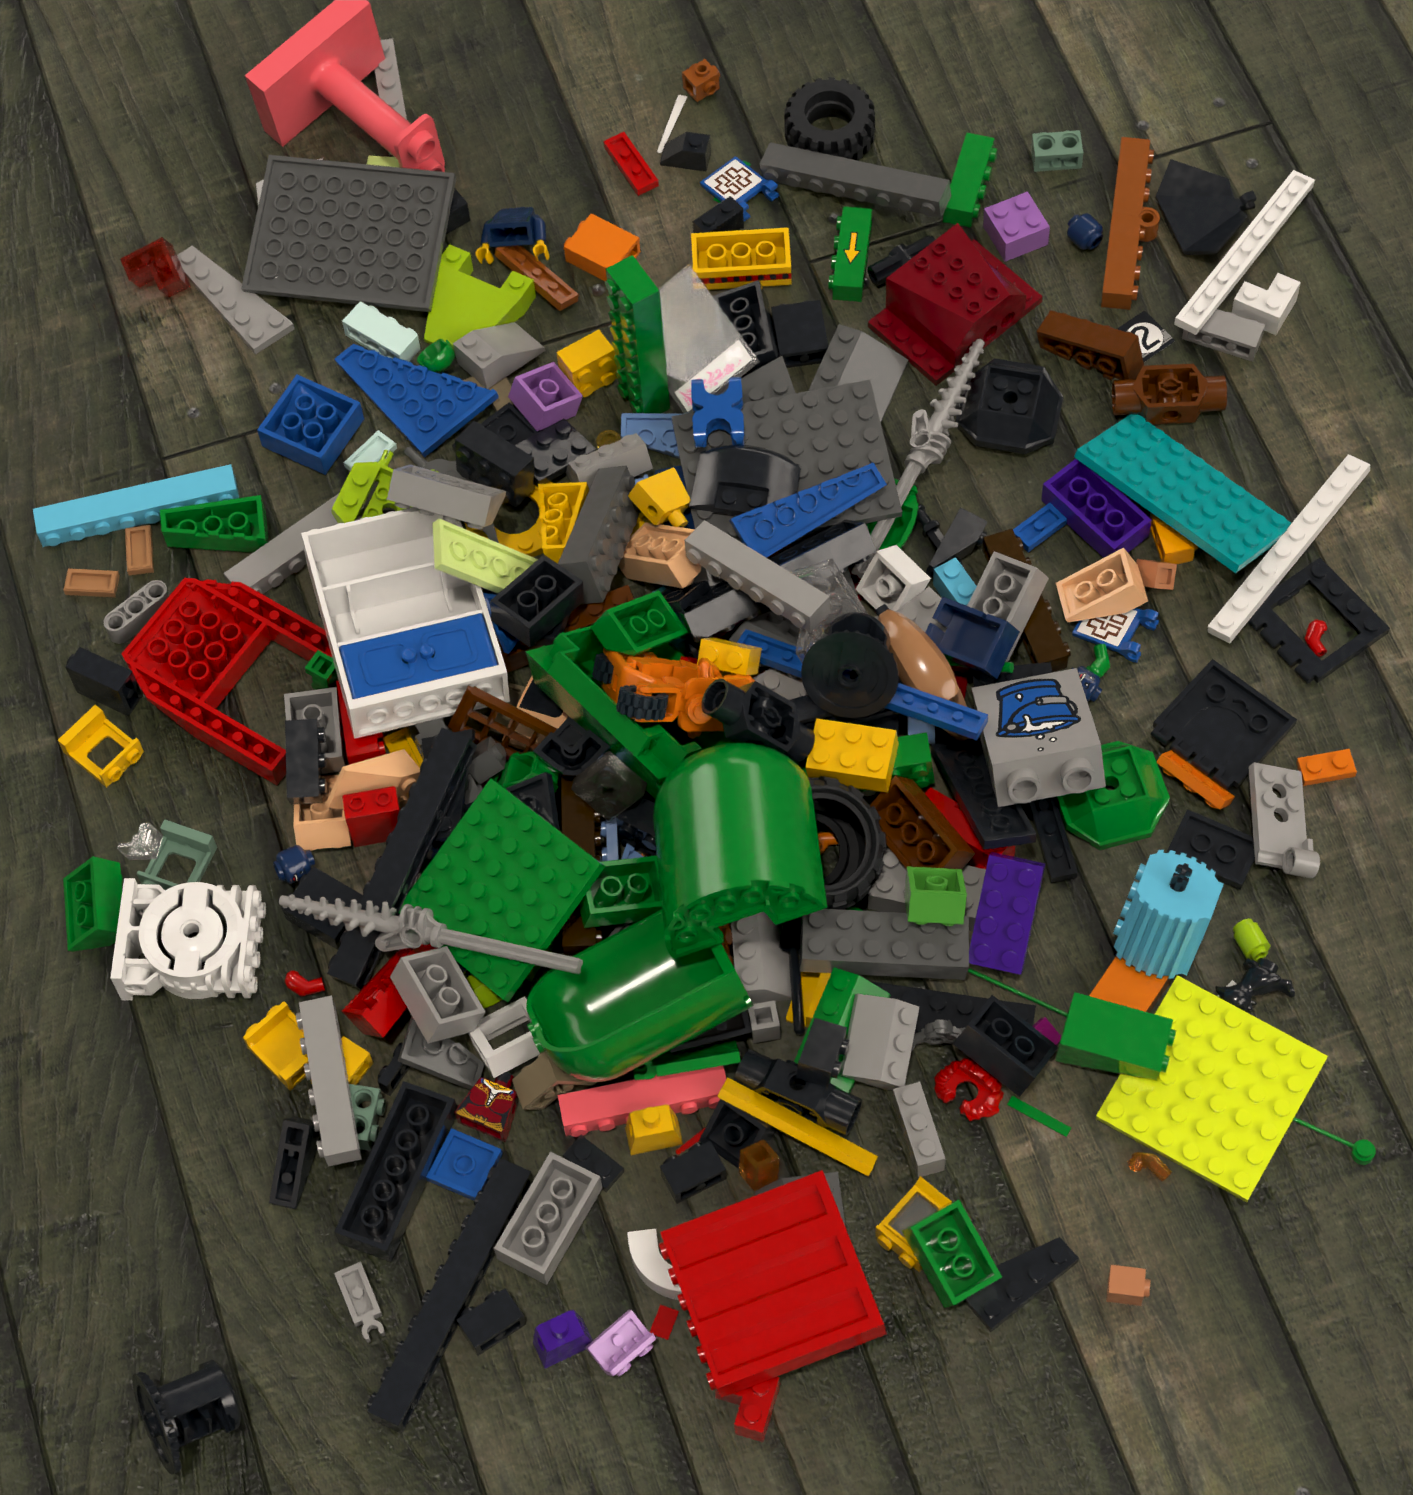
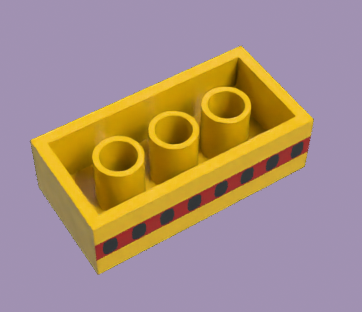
[691,228,792,290]

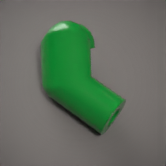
[1086,644,1110,678]

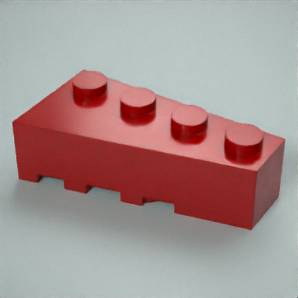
[336,680,386,765]
[925,787,1016,869]

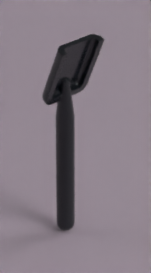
[779,917,805,1035]

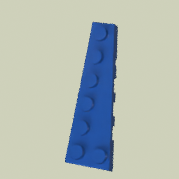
[729,463,887,558]

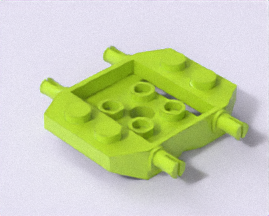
[331,450,438,523]

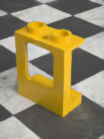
[58,705,144,788]

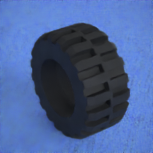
[784,77,875,161]

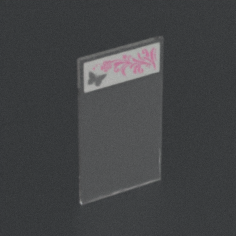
[659,264,760,414]

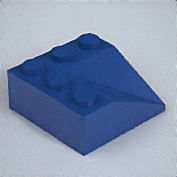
[257,375,364,475]

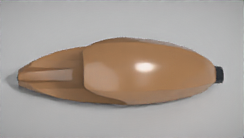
[875,604,969,741]

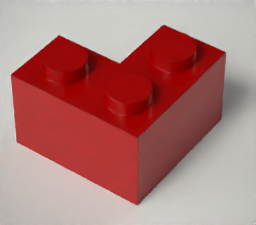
[715,1376,780,1442]

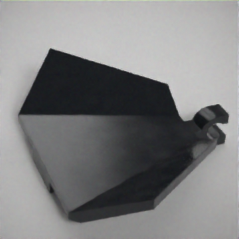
[1156,159,1257,255]

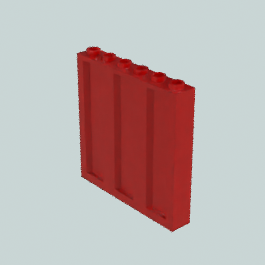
[659,1170,887,1398]

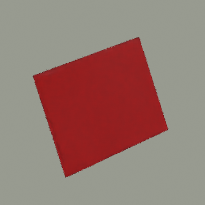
[649,1304,679,1340]

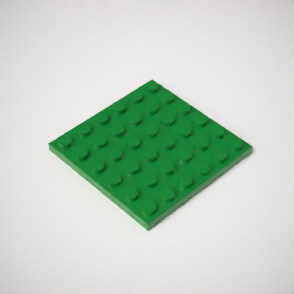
[399,778,606,1002]

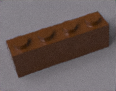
[870,776,976,869]

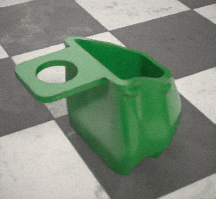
[493,752,561,793]

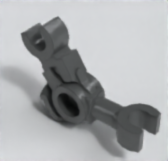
[911,1020,966,1052]

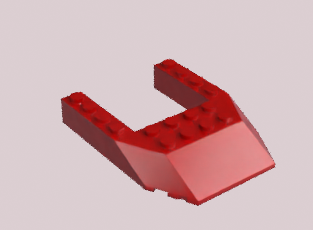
[121,578,332,785]

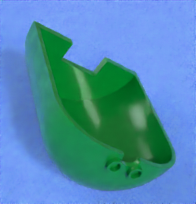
[653,743,827,959]
[526,909,754,1082]

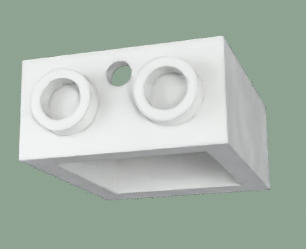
[468,996,540,1078]

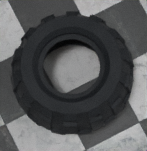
[808,776,886,910]

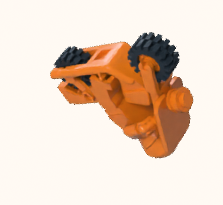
[592,647,755,739]

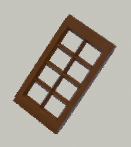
[448,685,557,760]

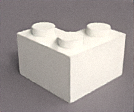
[1232,273,1301,335]

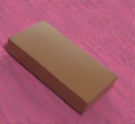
[125,525,154,576]
[64,569,120,597]

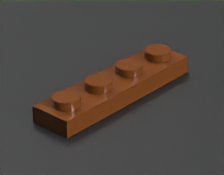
[495,245,579,311]

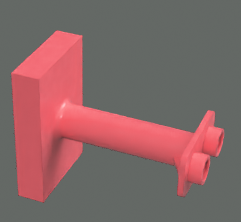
[245,0,445,172]

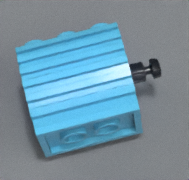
[1113,850,1223,979]

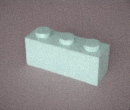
[342,301,421,362]

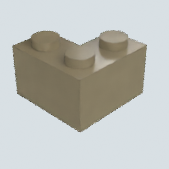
[512,1052,597,1110]

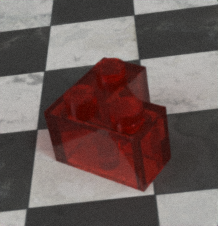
[120,237,191,298]

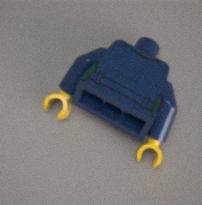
[475,207,550,264]

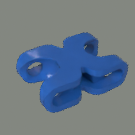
[691,377,744,448]

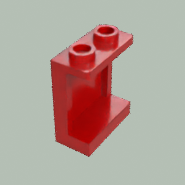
[342,786,400,847]

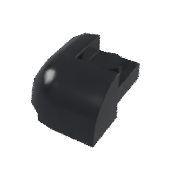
[533,717,610,777]

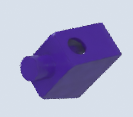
[533,1310,593,1369]

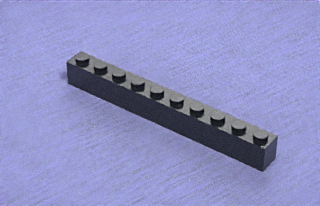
[327,728,477,990]
[367,1158,533,1434]

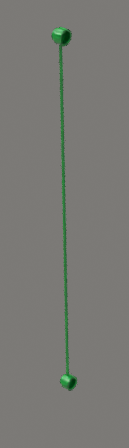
[846,907,1376,1165]

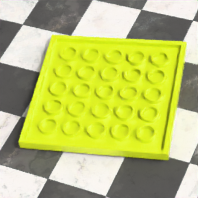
[1096,975,1328,1202]

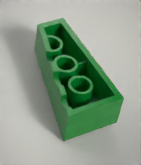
[160,495,269,552]

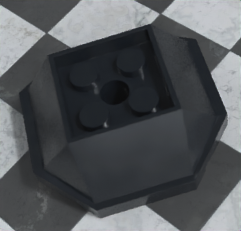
[955,358,1063,454]

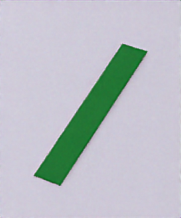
[1007,1096,1071,1137]

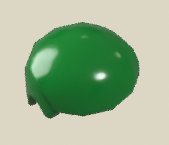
[417,339,455,373]

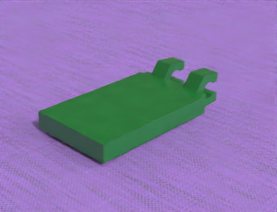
[633,1040,741,1080]

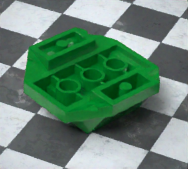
[1055,741,1170,850]

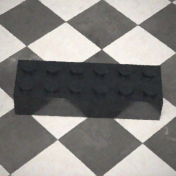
[334,1081,457,1262]

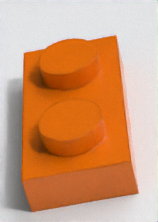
[1296,749,1357,786]

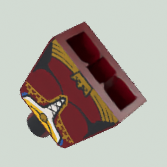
[455,1072,518,1142]

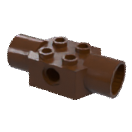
[1112,364,1227,424]

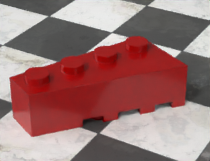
[342,943,437,1038]

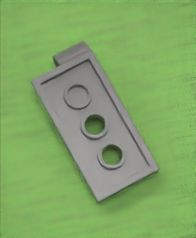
[1249,762,1320,878]

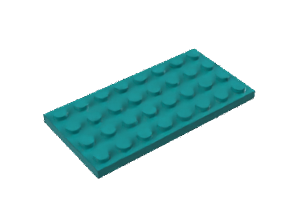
[1074,414,1292,573]

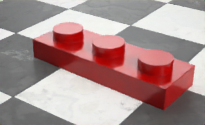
[603,132,659,196]

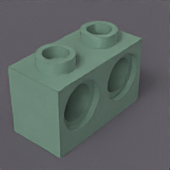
[1031,130,1083,172]
[349,1084,386,1151]

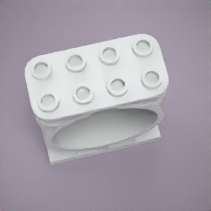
[110,878,266,1000]

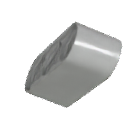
[104,580,170,644]

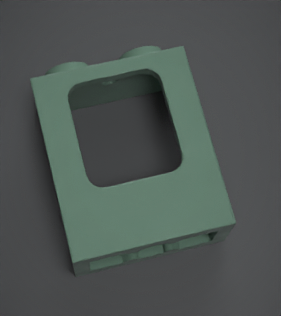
[137,820,217,890]

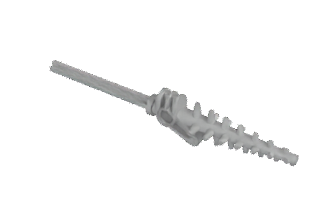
[851,339,985,578]
[279,894,583,974]

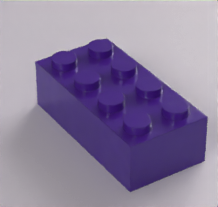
[1041,459,1152,558]
[969,852,1045,975]

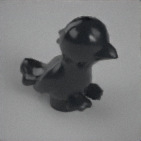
[1215,958,1295,1011]

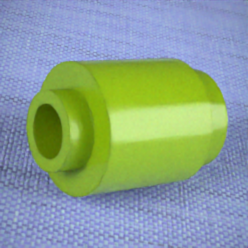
[1233,918,1271,961]

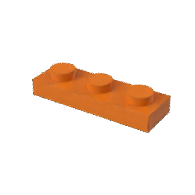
[1157,750,1235,809]

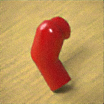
[1304,619,1327,658]
[285,970,325,996]

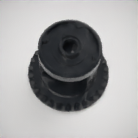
[801,612,899,718]
[132,1359,241,1475]

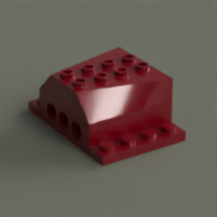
[868,223,1043,386]

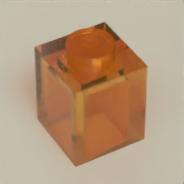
[739,1139,780,1191]

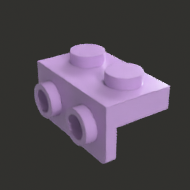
[585,1310,657,1376]

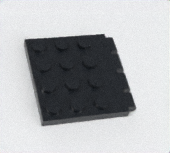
[1151,659,1297,791]

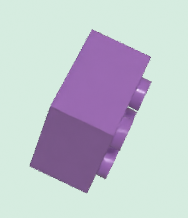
[983,192,1050,261]
[508,362,583,431]

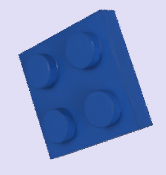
[426,1128,503,1201]

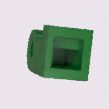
[305,650,338,690]

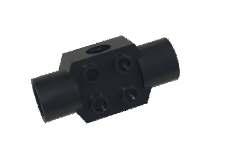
[701,679,815,763]
[734,1049,862,1135]

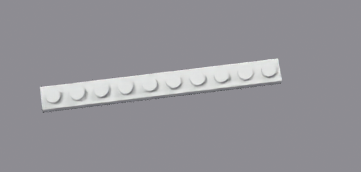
[1174,170,1315,335]
[1208,454,1370,643]

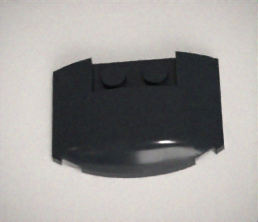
[689,445,801,516]

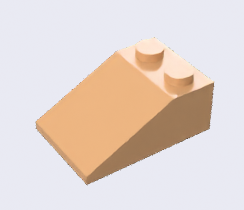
[1056,548,1148,622]
[325,749,420,810]
[293,775,351,851]

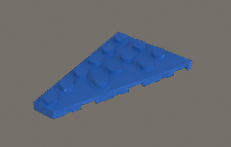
[334,344,499,458]

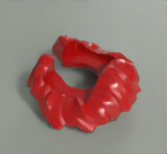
[934,1058,1004,1121]

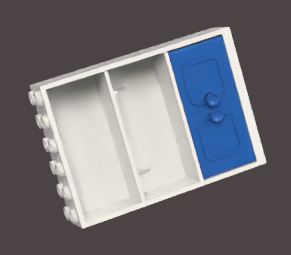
[301,507,510,739]

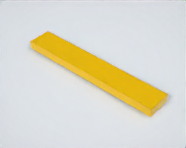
[717,1077,878,1176]

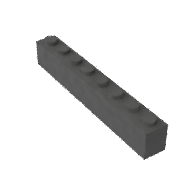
[760,142,951,218]

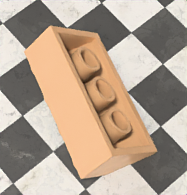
[618,522,701,588]

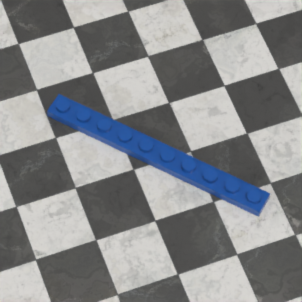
[737,629,988,740]

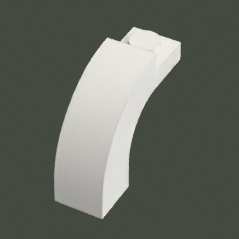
[627,1229,682,1300]

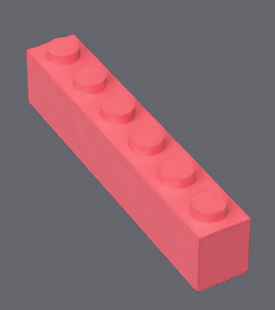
[558,1065,726,1137]

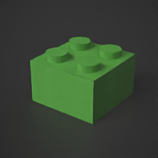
[904,866,967,926]

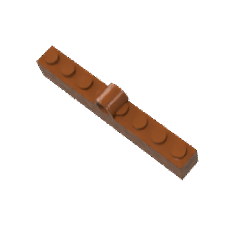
[1101,137,1160,310]

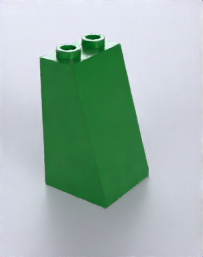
[1055,992,1176,1080]

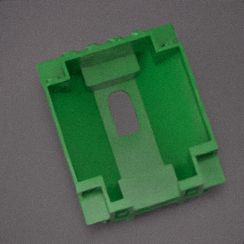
[525,625,734,800]

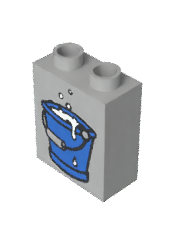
[972,668,1106,807]

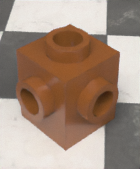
[682,59,720,102]

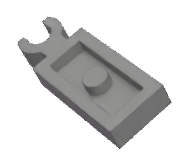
[334,1262,385,1343]

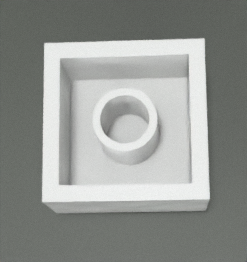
[856,545,931,611]

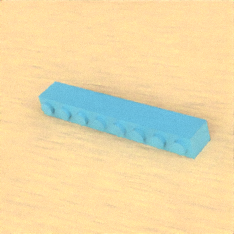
[33,464,240,547]

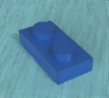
[1013,503,1067,552]

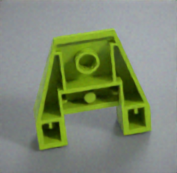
[424,244,536,345]

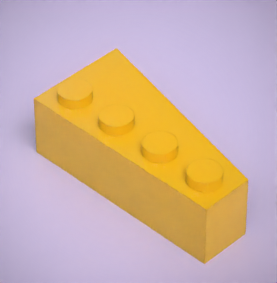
[538,482,589,564]

